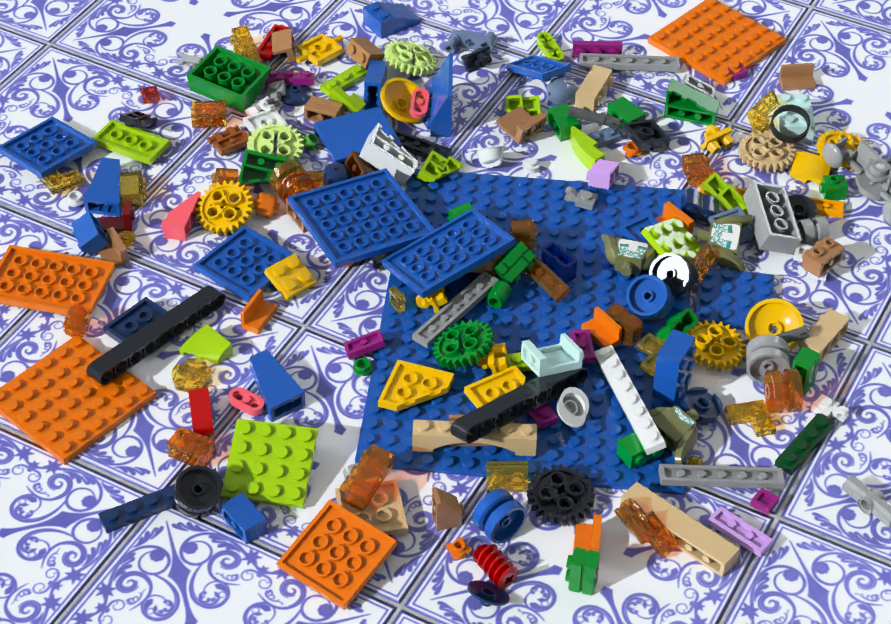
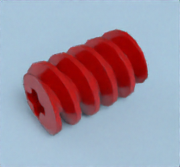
[473,544,519,590]

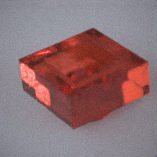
[139,85,160,104]

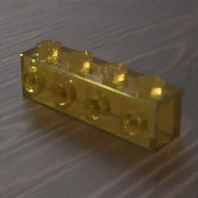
[229,26,263,64]

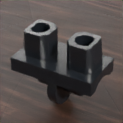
[461,45,493,72]

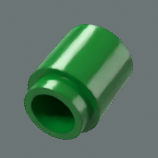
[487,281,512,309]

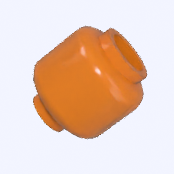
[252,192,280,218]

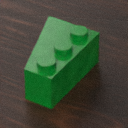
[664,78,720,126]

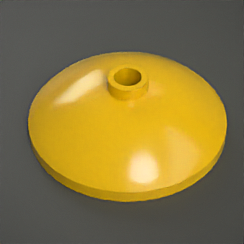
[380,78,428,123]
[745,298,804,351]

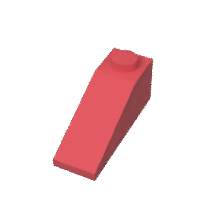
[161,191,202,241]

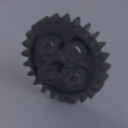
[527,464,595,527]

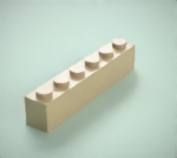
[620,482,740,577]

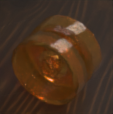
[764,368,803,414]

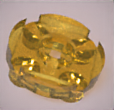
[172,358,212,392]

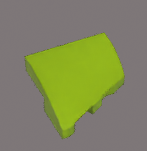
[328,85,366,113]
[505,94,541,116]
[416,150,463,182]
[179,324,233,364]

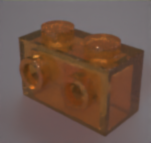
[191,100,227,128]
[166,427,216,467]

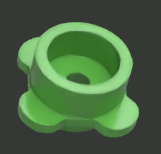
[301,133,319,150]

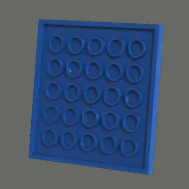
[288,168,435,269]

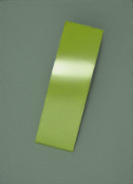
[570,126,605,170]
[699,171,749,215]

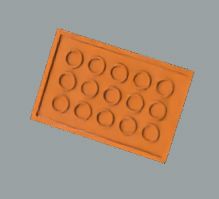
[0,245,116,319]

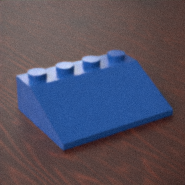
[427,53,453,137]

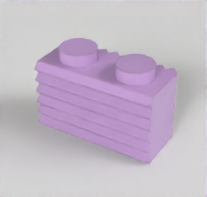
[586,159,620,190]

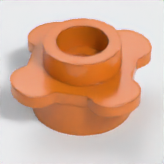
[623,141,643,157]
[446,537,472,560]

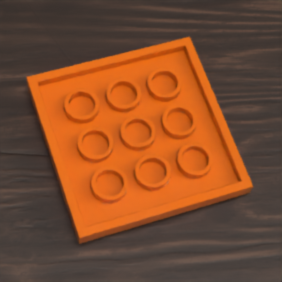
[276,499,398,611]

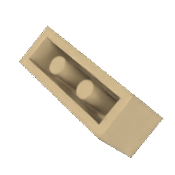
[575,65,614,112]
[798,308,850,364]

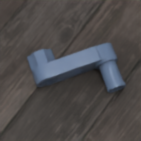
[444,29,498,53]

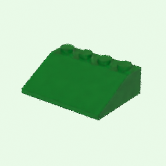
[187,45,272,113]

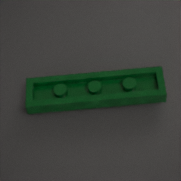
[774,413,835,475]

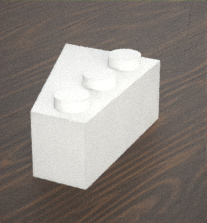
[359,123,418,185]

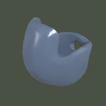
[546,76,577,105]

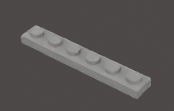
[579,53,680,72]
[412,271,499,348]
[658,464,785,489]

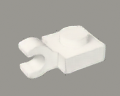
[244,96,275,116]
[811,394,849,423]

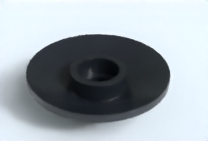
[788,195,817,223]

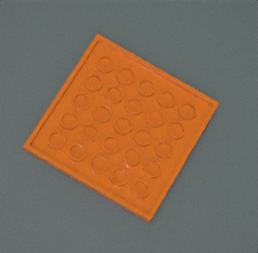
[648,0,786,86]
[0,334,157,465]

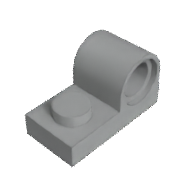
[681,73,716,98]

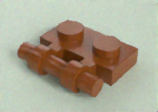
[207,126,249,156]

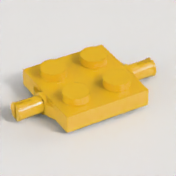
[296,33,344,67]

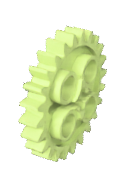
[384,39,438,77]
[247,121,304,162]

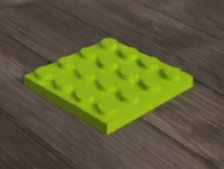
[221,419,319,509]

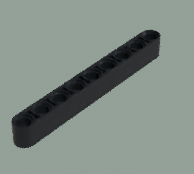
[86,285,226,385]
[450,367,588,444]

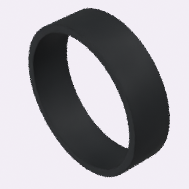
[770,104,810,143]

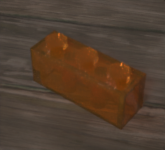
[339,444,394,512]

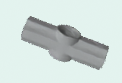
[842,475,891,527]

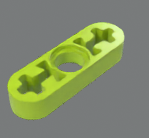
[536,32,565,63]

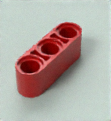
[188,387,214,437]

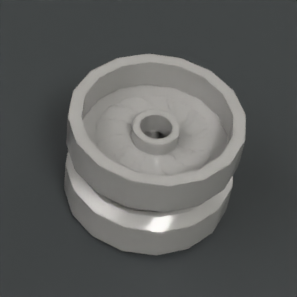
[746,335,790,384]

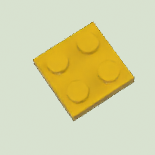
[264,253,317,301]

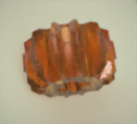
[63,305,91,337]

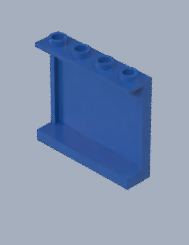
[314,106,402,170]

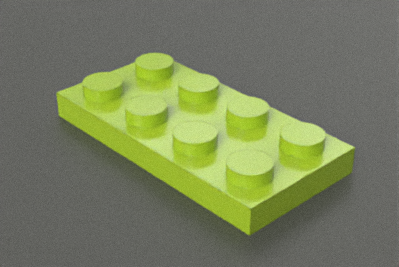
[92,119,170,166]

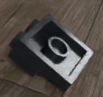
[622,119,670,153]

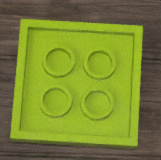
[641,217,711,267]

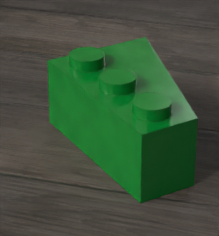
[238,149,298,186]

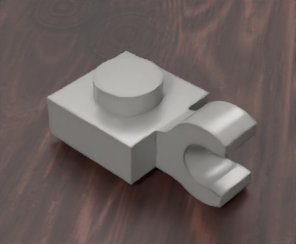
[174,52,203,67]
[268,80,286,106]
[564,186,598,211]

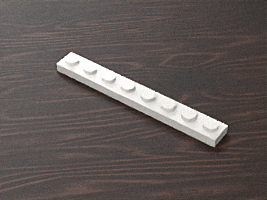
[594,345,666,455]

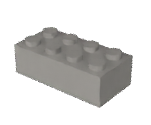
[743,181,802,255]

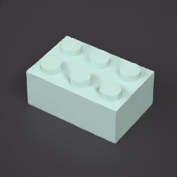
[773,93,816,143]

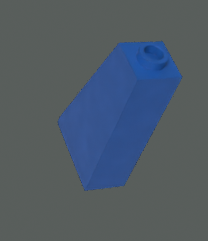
[364,60,387,110]
[83,157,122,217]
[250,349,306,422]

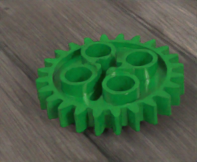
[432,319,495,370]

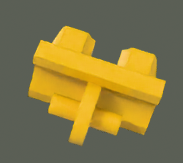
[700,125,734,154]
[416,287,448,314]
[476,341,508,375]

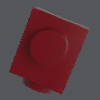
[97,202,136,232]

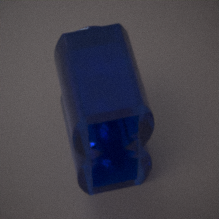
[541,242,577,284]

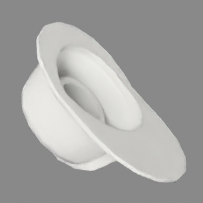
[467,146,507,168]
[556,387,589,428]

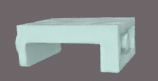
[521,333,584,377]

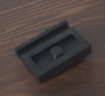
[119,110,158,128]

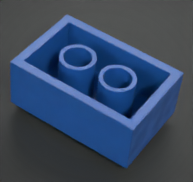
[652,329,697,404]

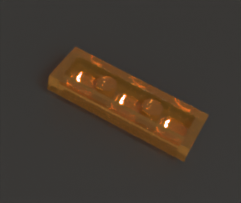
[524,255,572,303]

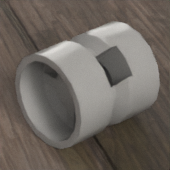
[797,216,830,243]

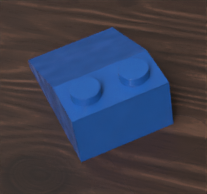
[363,2,421,39]

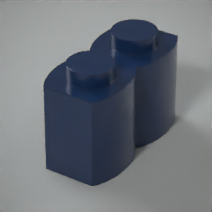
[681,188,719,224]

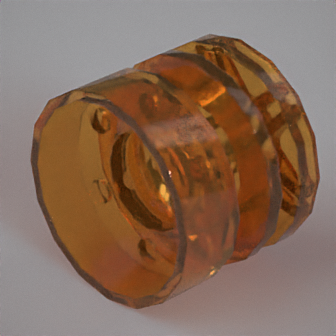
[269,160,317,205]

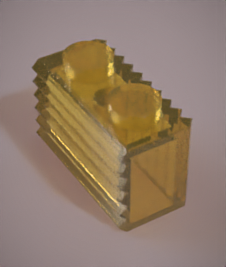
[120,171,147,207]

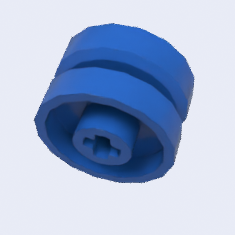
[626,274,674,321]
[472,488,527,544]

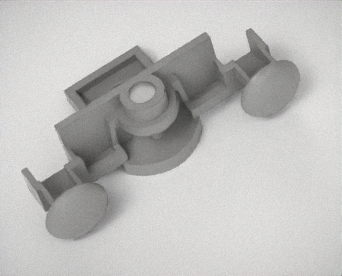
[822,136,891,225]

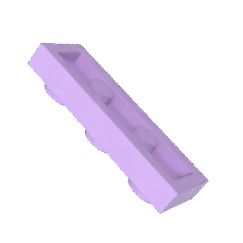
[708,506,773,557]

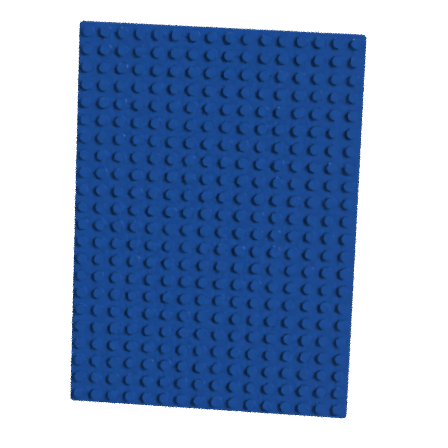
[355,169,692,495]

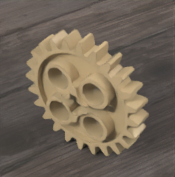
[738,130,796,173]

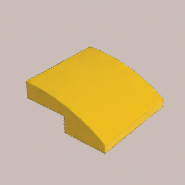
[789,151,831,185]

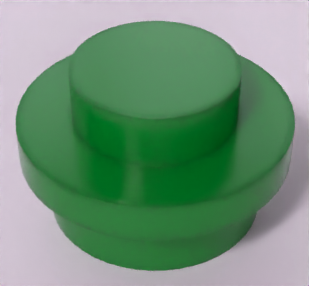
[353,358,373,376]

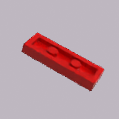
[256,24,289,60]

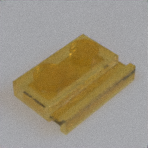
[486,461,528,493]

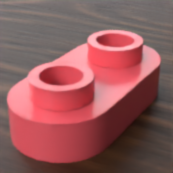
[410,88,429,119]
[229,387,265,416]

